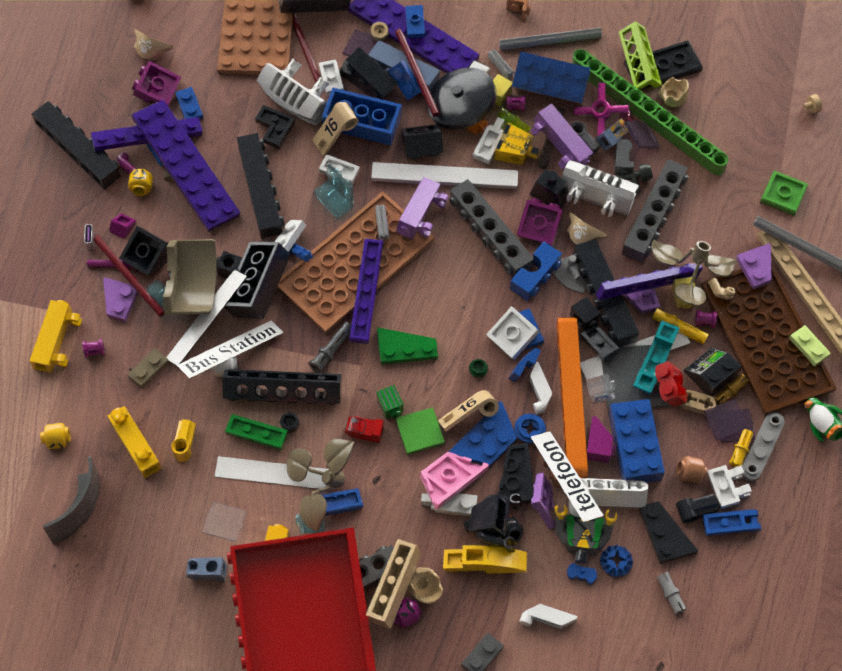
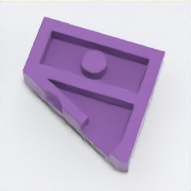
[103,277,138,322]

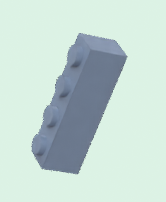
[368,40,440,93]

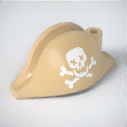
[134,29,174,61]
[566,212,610,244]

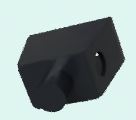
[530,170,569,209]

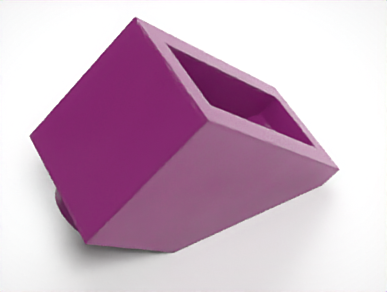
[586,416,616,463]

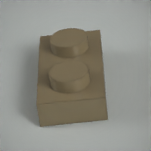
[127,348,169,389]

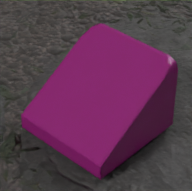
[109,213,136,239]

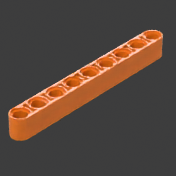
[557,318,588,478]

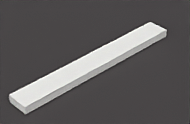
[371,162,518,189]

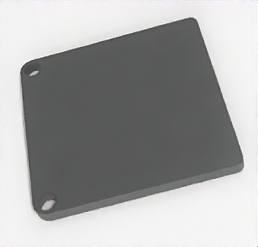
[601,345,673,410]

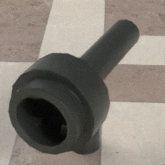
[616,163,653,194]

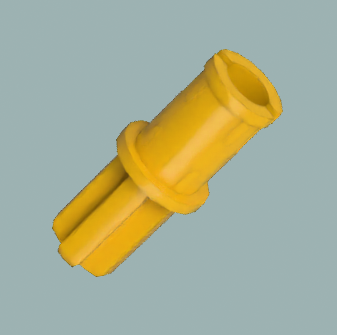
[729,429,753,468]

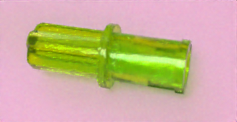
[497,107,531,133]

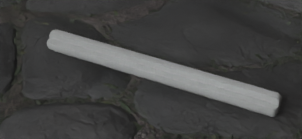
[499,27,602,50]
[753,216,842,272]

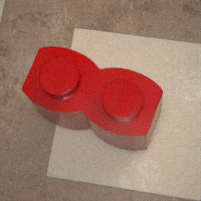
[655,361,687,407]

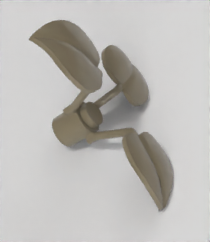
[651,240,737,306]
[287,439,355,531]

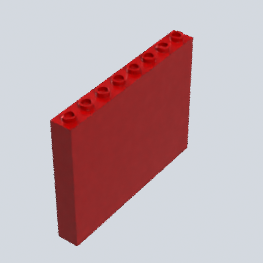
[227,527,376,671]

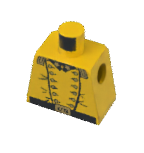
[494,123,540,165]

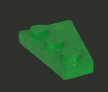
[377,327,438,365]

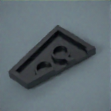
[498,443,534,505]
[639,501,698,564]

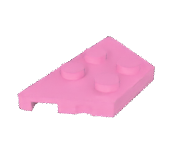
[420,452,489,510]

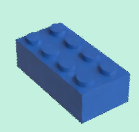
[512,51,591,104]
[322,88,402,146]
[608,399,665,483]

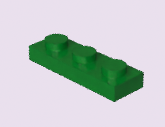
[225,414,288,451]

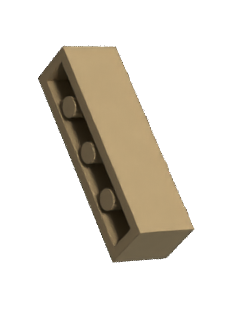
[366,539,422,629]

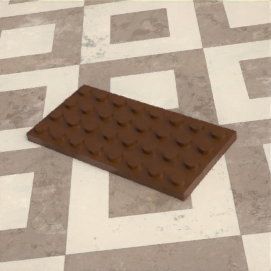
[700,263,837,416]

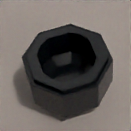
[280,412,300,433]

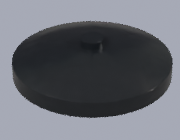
[426,68,497,130]

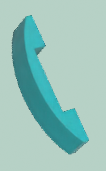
[633,321,679,394]

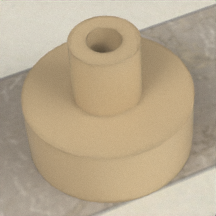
[371,22,388,41]
[803,94,822,113]

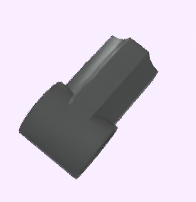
[571,121,601,157]

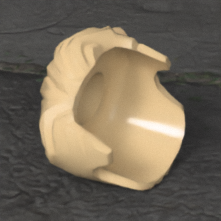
[658,77,689,107]
[408,567,443,604]

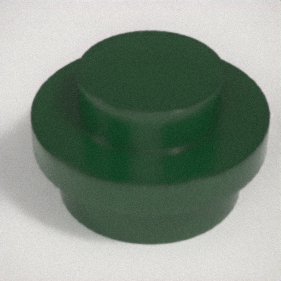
[469,359,488,378]

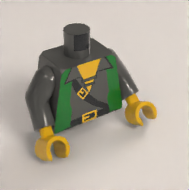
[554,505,617,564]

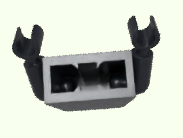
[464,493,522,553]

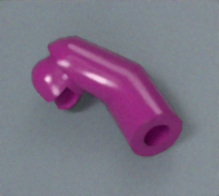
[116,152,137,175]

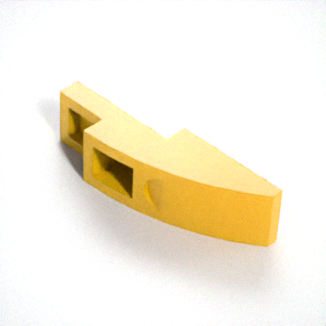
[443,545,527,574]

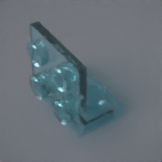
[313,164,354,218]

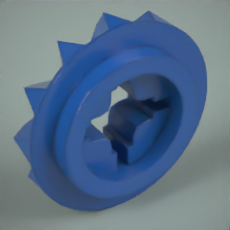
[514,414,546,444]
[600,544,633,577]

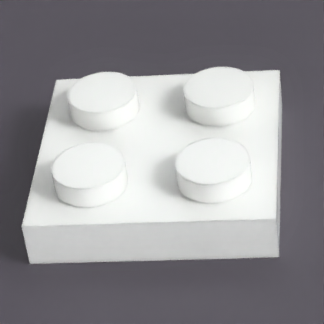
[486,306,540,360]

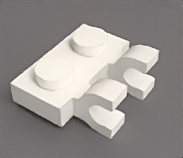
[707,465,752,509]

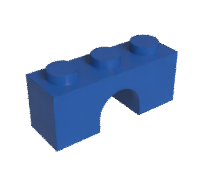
[510,242,562,301]

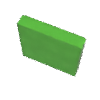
[760,171,808,216]
[396,407,445,455]

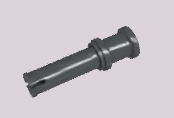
[308,322,351,373]

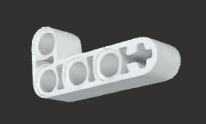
[568,478,648,517]

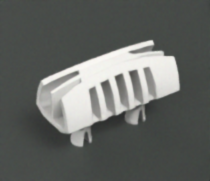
[257,59,329,125]
[562,160,639,217]

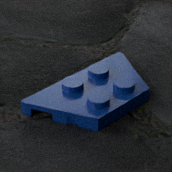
[449,401,517,467]

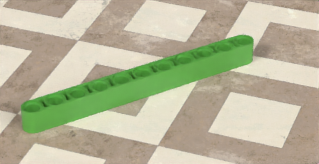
[572,49,729,175]

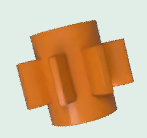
[467,117,488,135]

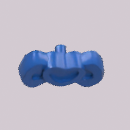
[567,563,597,585]

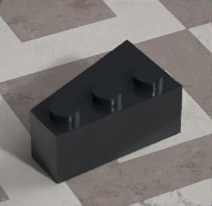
[339,46,398,100]

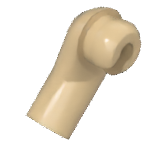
[708,278,735,300]

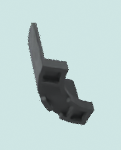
[43,456,100,544]

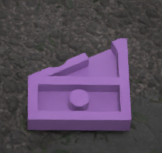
[736,243,771,289]
[623,288,660,314]
[531,472,556,529]

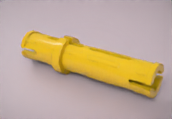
[652,308,709,345]

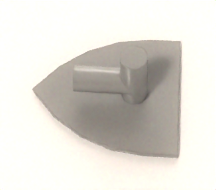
[553,255,586,294]

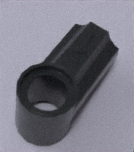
[675,494,719,524]

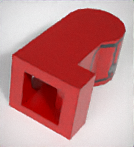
[345,416,384,443]

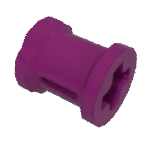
[506,96,525,112]
[695,310,717,328]
[82,338,105,358]

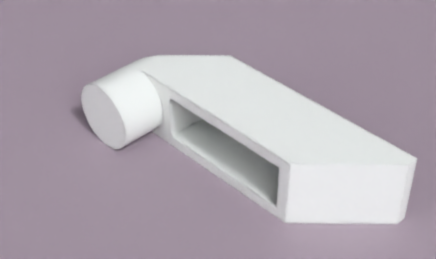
[529,362,552,414]
[519,604,578,629]

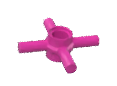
[574,83,629,137]

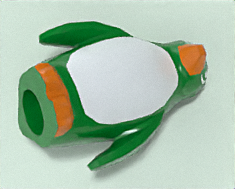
[805,397,842,442]

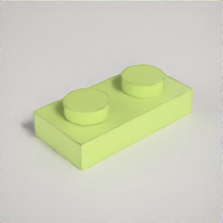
[789,325,831,367]

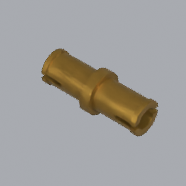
[713,374,749,408]

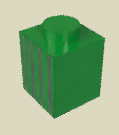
[376,385,404,419]

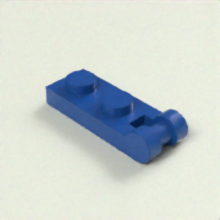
[702,509,762,536]

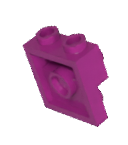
[131,61,181,105]
[517,198,563,246]

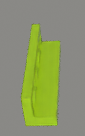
[619,21,662,90]

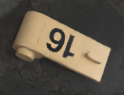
[313,102,358,156]
[438,390,499,431]

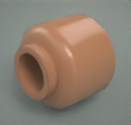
[676,456,708,484]

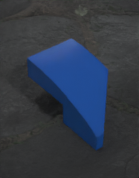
[508,348,541,382]

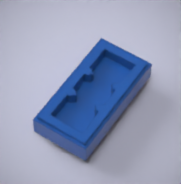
[405,5,425,38]
[322,488,363,516]

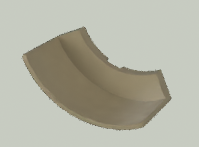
[163,239,217,315]

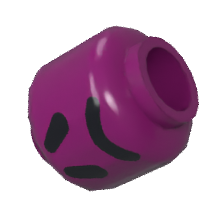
[393,597,421,628]

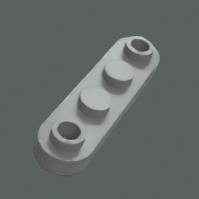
[742,412,784,482]

